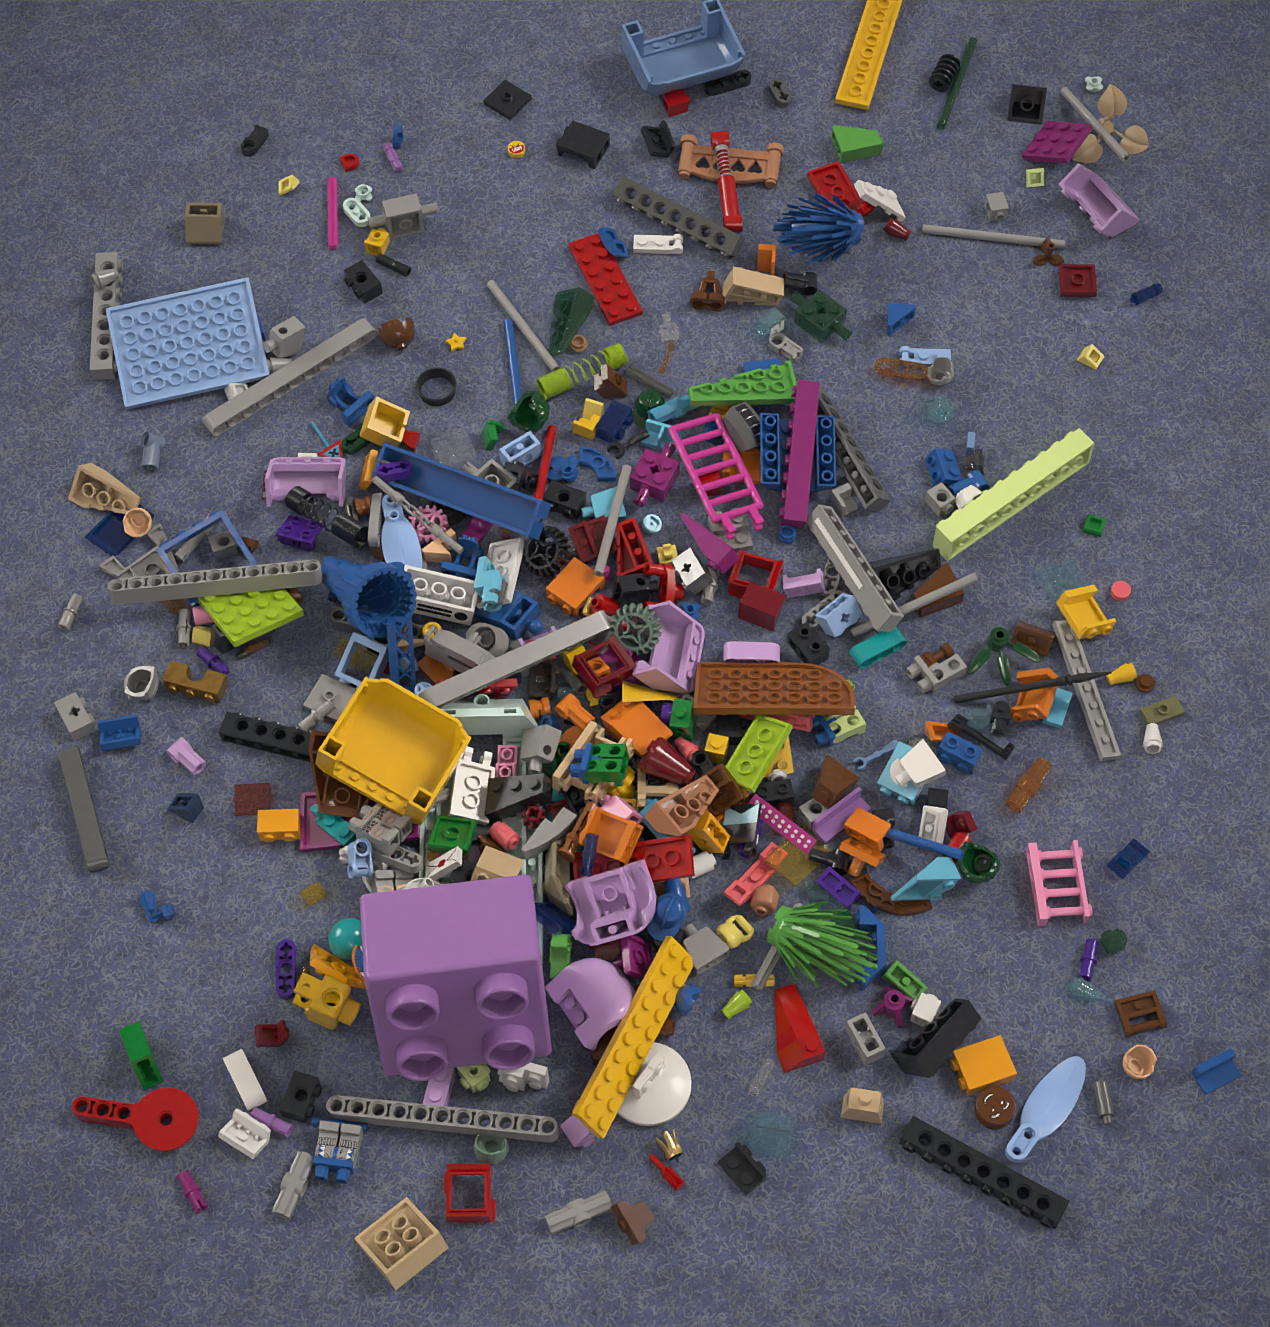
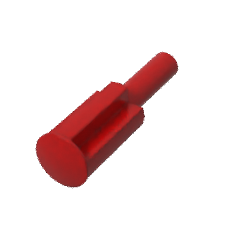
[649,1154,685,1191]

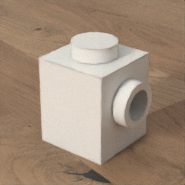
[910,993,941,1027]

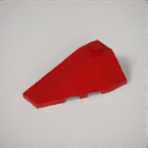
[775,984,825,1073]

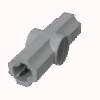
[272,1151,314,1220]
[545,1191,612,1235]

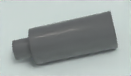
[1093,1080,1114,1125]

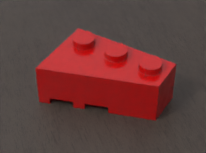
[617,517,653,578]

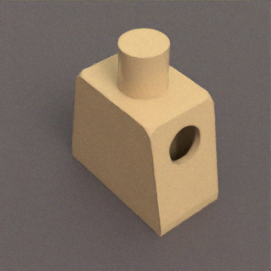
[841,1088,884,1124]

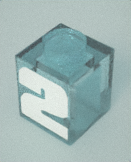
[757,307,786,339]

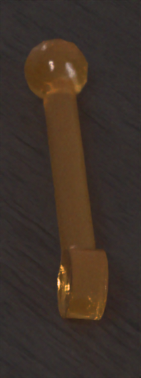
[659,343,675,374]

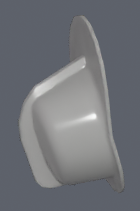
[466,622,509,657]

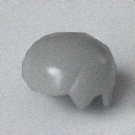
[927,357,954,386]

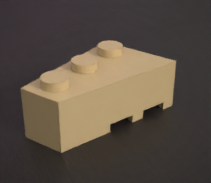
[721,266,784,306]

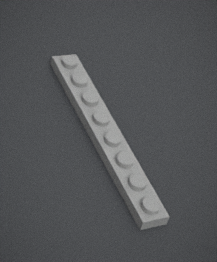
[1052,620,1121,761]

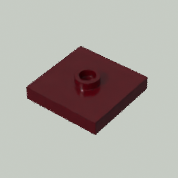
[1058,264,1097,297]

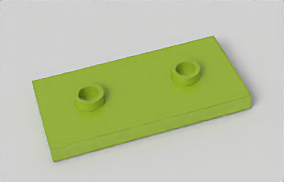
[725,715,793,793]

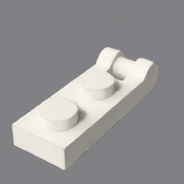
[633,234,683,254]

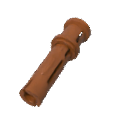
[558,801,598,861]

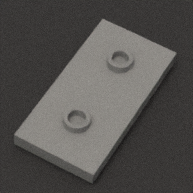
[303,674,357,722]

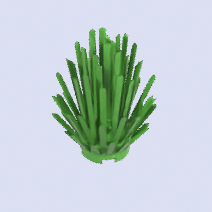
[767,901,879,988]

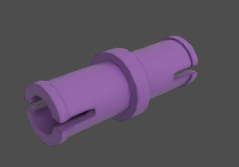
[250,1107,294,1137]

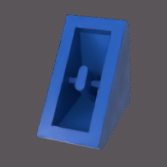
[886,303,916,336]

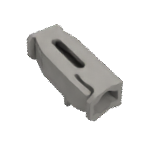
[424,625,496,673]

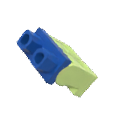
[811,706,866,747]

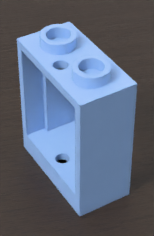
[335,632,389,689]

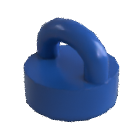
[540,714,560,730]

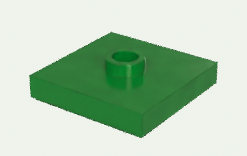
[427,815,477,855]

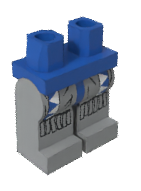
[313,1120,363,1184]

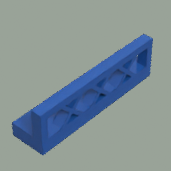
[386,616,416,691]

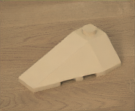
[68,463,141,514]

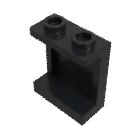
[556,120,610,169]

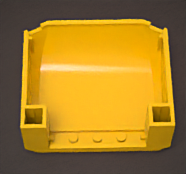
[315,677,471,825]

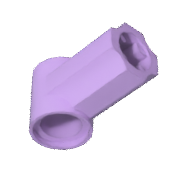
[166,737,206,775]

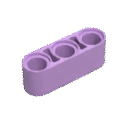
[723,641,780,662]

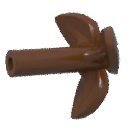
[1033,237,1064,266]

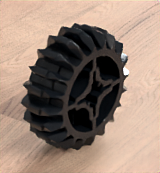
[522,526,572,578]

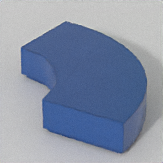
[579,446,616,481]

